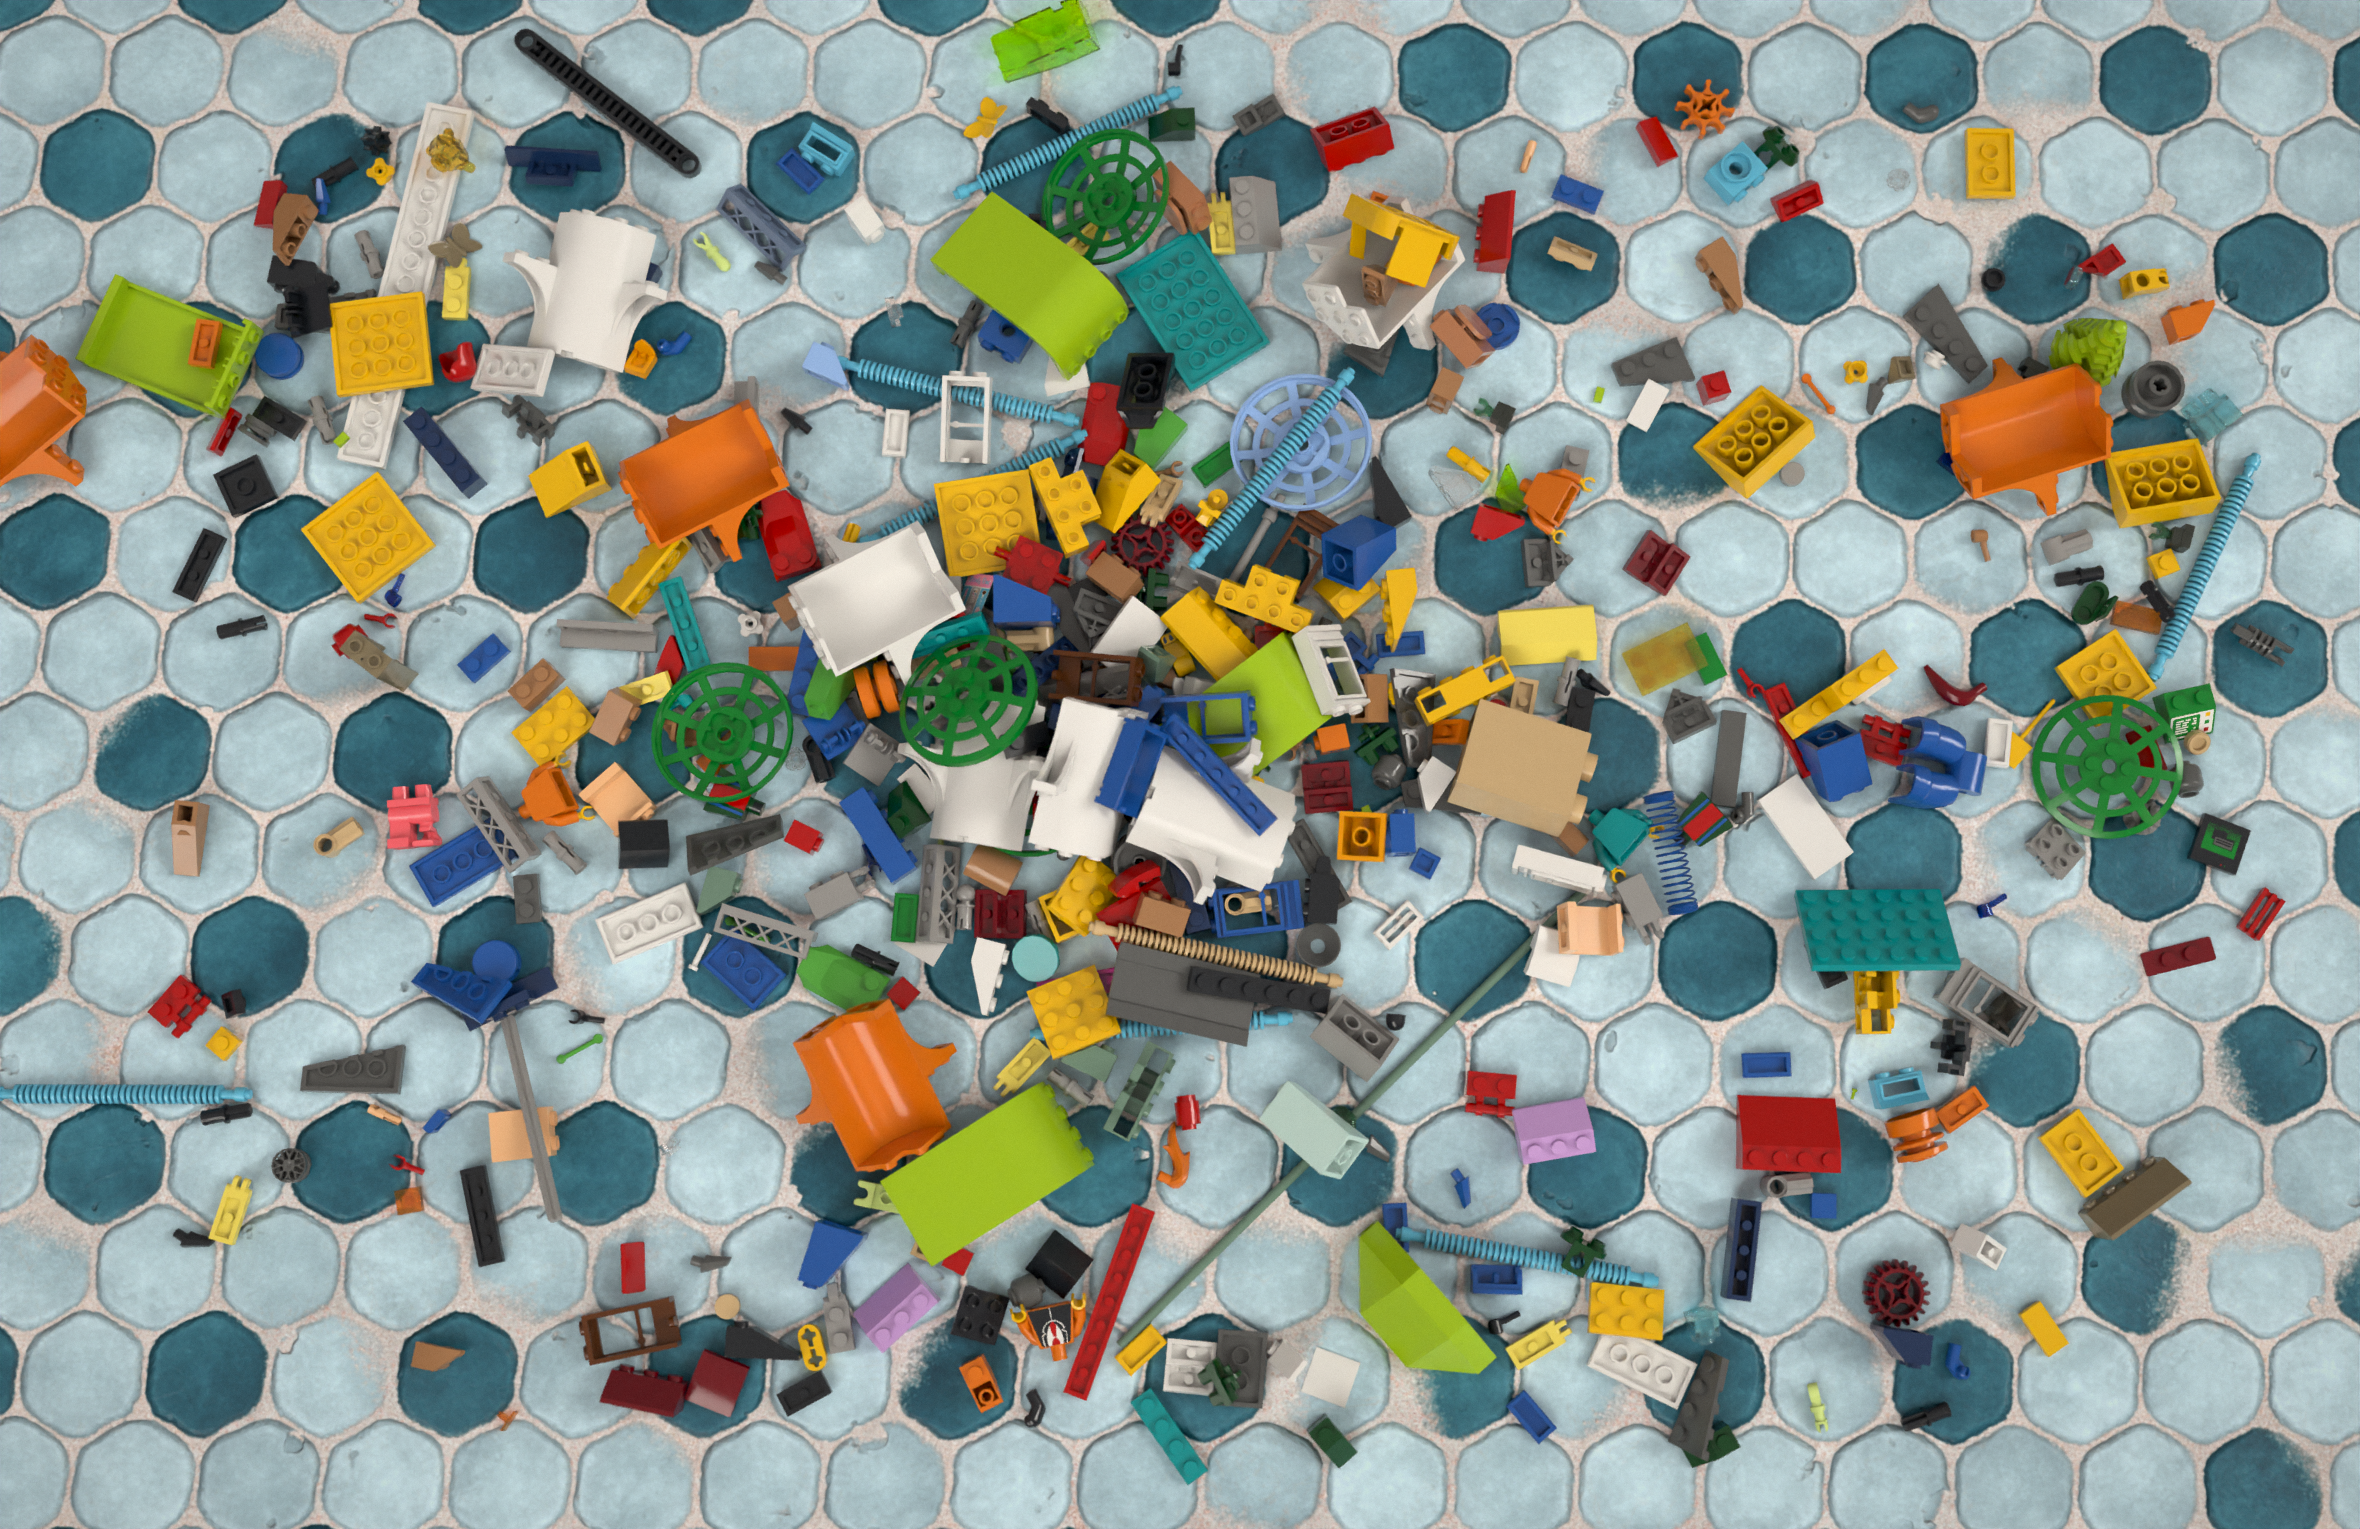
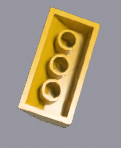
[607,537,693,620]
[1160,586,1258,681]

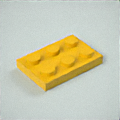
[1964,128,2016,199]
[511,686,595,766]
[1046,855,1117,937]
[2037,1109,2124,1198]
[1587,1282,1664,1341]

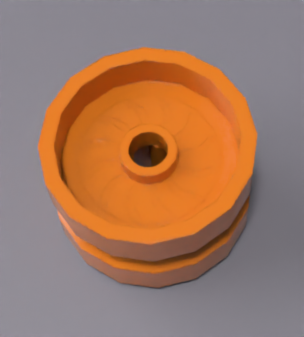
[853,659,900,720]

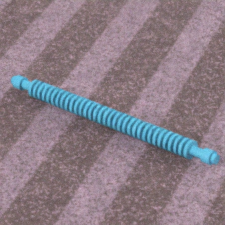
[952,86,1183,200]
[838,356,1080,427]
[1187,367,1355,570]
[856,429,1088,543]
[2147,453,2261,682]
[1030,1010,1293,1041]
[0,1084,253,1104]
[1395,1226,1659,1288]

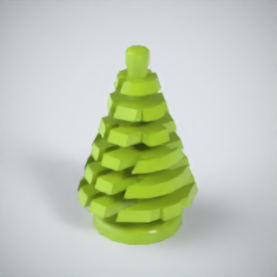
[2049,318,2127,388]

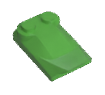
[796,944,891,1010]

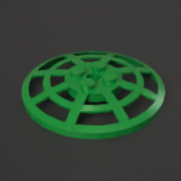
[1041,129,1169,265]
[899,635,1038,767]
[651,662,794,803]
[2031,695,2183,839]

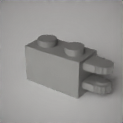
[804,866,876,920]
[1611,872,1664,946]

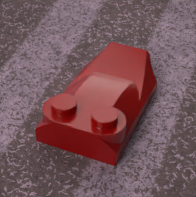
[1077,383,1129,466]
[758,490,823,582]

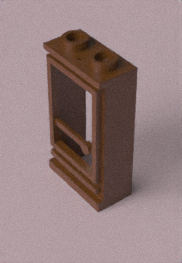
[1264,503,1340,604]
[1048,650,1145,707]
[579,1295,682,1366]

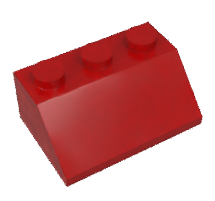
[1310,106,1395,172]
[1473,190,1516,274]
[1096,877,1172,952]

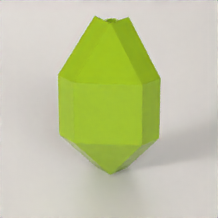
[1358,1220,1497,1374]

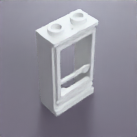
[940,371,993,464]
[1292,624,1371,717]
[1512,844,1607,897]

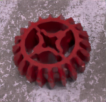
[1110,513,1175,577]
[1862,1259,1931,1327]

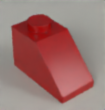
[1470,502,1525,542]

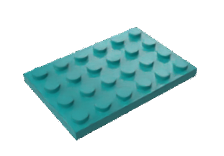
[1116,230,1270,393]
[1794,889,1961,971]

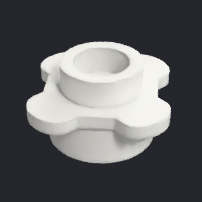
[1923,350,1947,370]
[738,611,764,637]

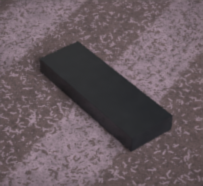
[172,528,228,603]

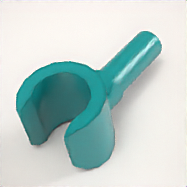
[670,694,695,710]

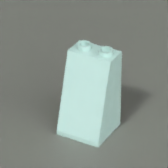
[1259,1080,1369,1179]

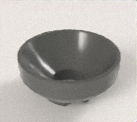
[1296,923,1341,968]

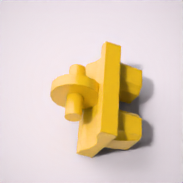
[1195,489,1229,527]

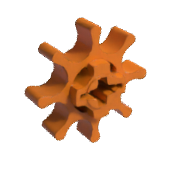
[1674,79,1735,139]

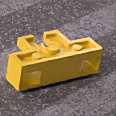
[1029,457,1102,559]
[1214,564,1315,633]
[1414,655,1516,727]
[1853,971,1900,1034]

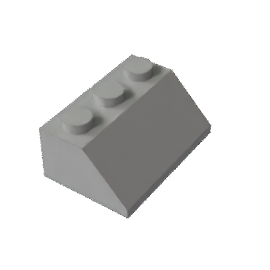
[1229,176,1282,255]
[1309,994,1400,1082]

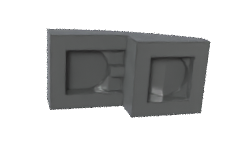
[1232,93,1286,137]

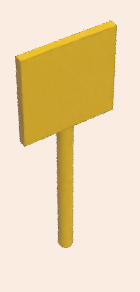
[2009,699,2055,769]

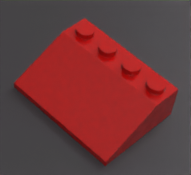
[1736,1095,1841,1173]

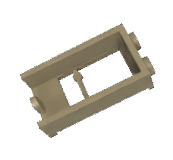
[339,630,418,692]

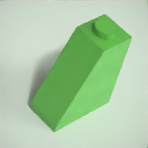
[1133,407,1188,471]
[804,659,856,720]

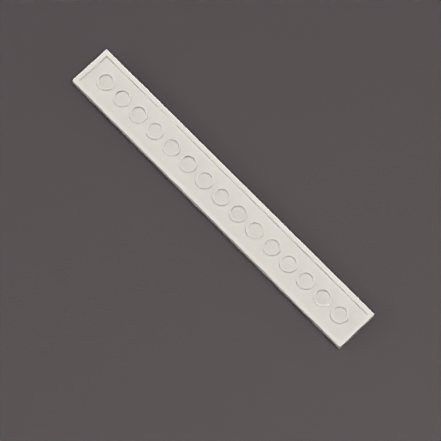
[337,102,475,470]

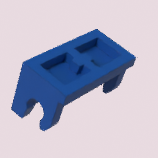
[1470,1264,1523,1295]

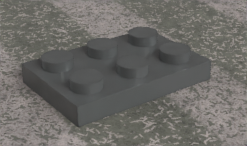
[1214,1328,1268,1409]

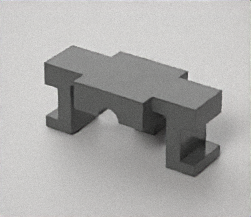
[502,395,556,447]

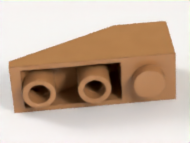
[273,193,319,266]
[1695,236,1743,315]
[1361,264,1398,307]
[171,800,210,877]

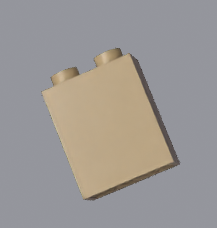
[1447,699,1598,837]

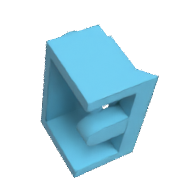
[798,122,855,177]
[1868,1067,1930,1109]

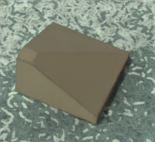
[1887,356,1915,384]

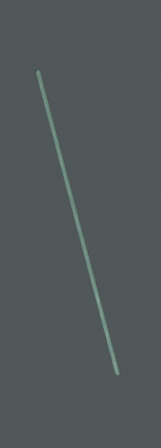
[1117,891,1587,1349]

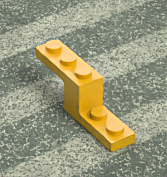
[1779,649,1898,740]

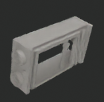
[1932,957,2040,1048]

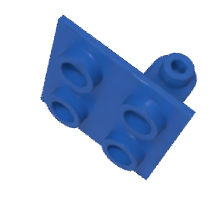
[801,701,866,761]

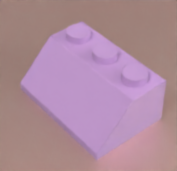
[1511,1097,1596,1165]
[853,1263,941,1353]

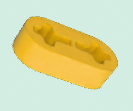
[798,1323,828,1371]

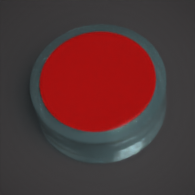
[2063,265,2083,290]

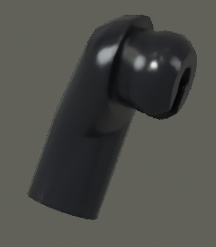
[1024,1389,1046,1428]

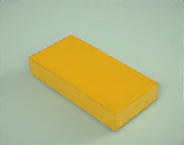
[2018,1301,2069,1357]
[1114,1324,1167,1376]

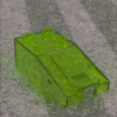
[990,0,1101,83]

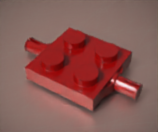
[993,535,1072,595]

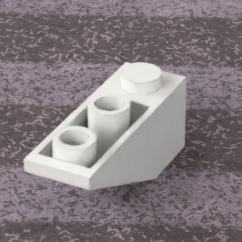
[971,937,1010,1016]

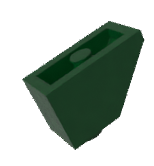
[1148,107,1196,142]
[887,781,932,839]
[1307,1413,1358,1469]
[1682,1421,1741,1468]

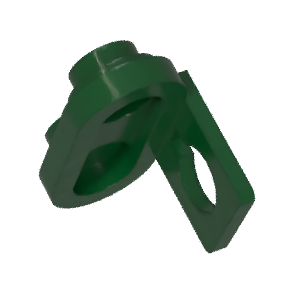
[1753,125,1800,173]
[2071,581,2119,625]
[1560,1226,1607,1278]

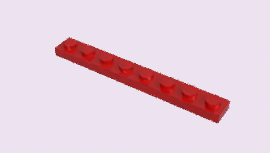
[1063,1203,1155,1401]

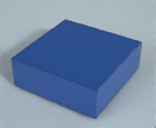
[1409,847,1441,880]
[422,1109,452,1134]
[1810,1193,1836,1219]

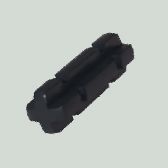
[2140,580,2176,623]

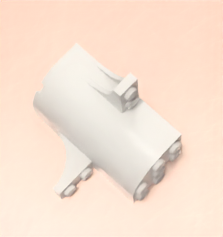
[1302,196,1465,350]
[503,209,668,373]
[788,521,966,686]
[897,691,1046,851]
[1028,697,1149,861]
[1126,738,1297,905]

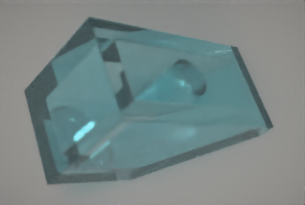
[1683,1305,1721,1346]

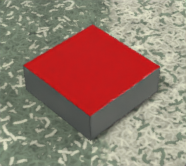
[886,976,921,1011]
[942,1247,975,1276]

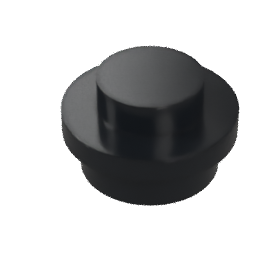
[1981,268,2005,292]

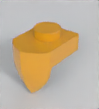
[624,339,658,379]

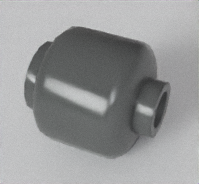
[1371,753,1407,790]
[2169,761,2204,798]
[1007,1273,1046,1310]

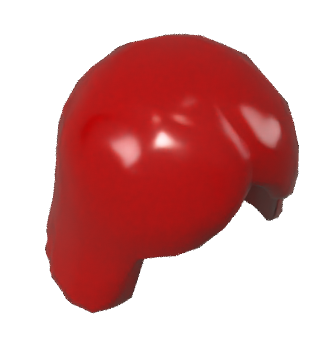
[438,342,477,383]

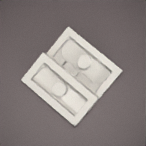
[1163,1338,1217,1396]

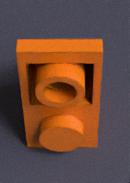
[2161,299,2216,345]
[959,1353,1004,1413]

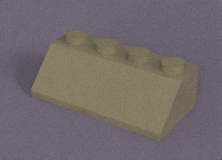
[2078,1156,2192,1240]

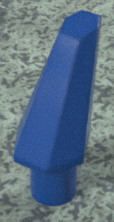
[316,178,331,215]
[1450,1168,1471,1208]

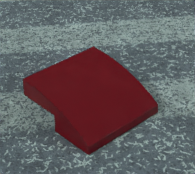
[1622,530,1691,596]
[1301,760,1353,814]
[974,889,1027,939]
[684,1349,750,1417]

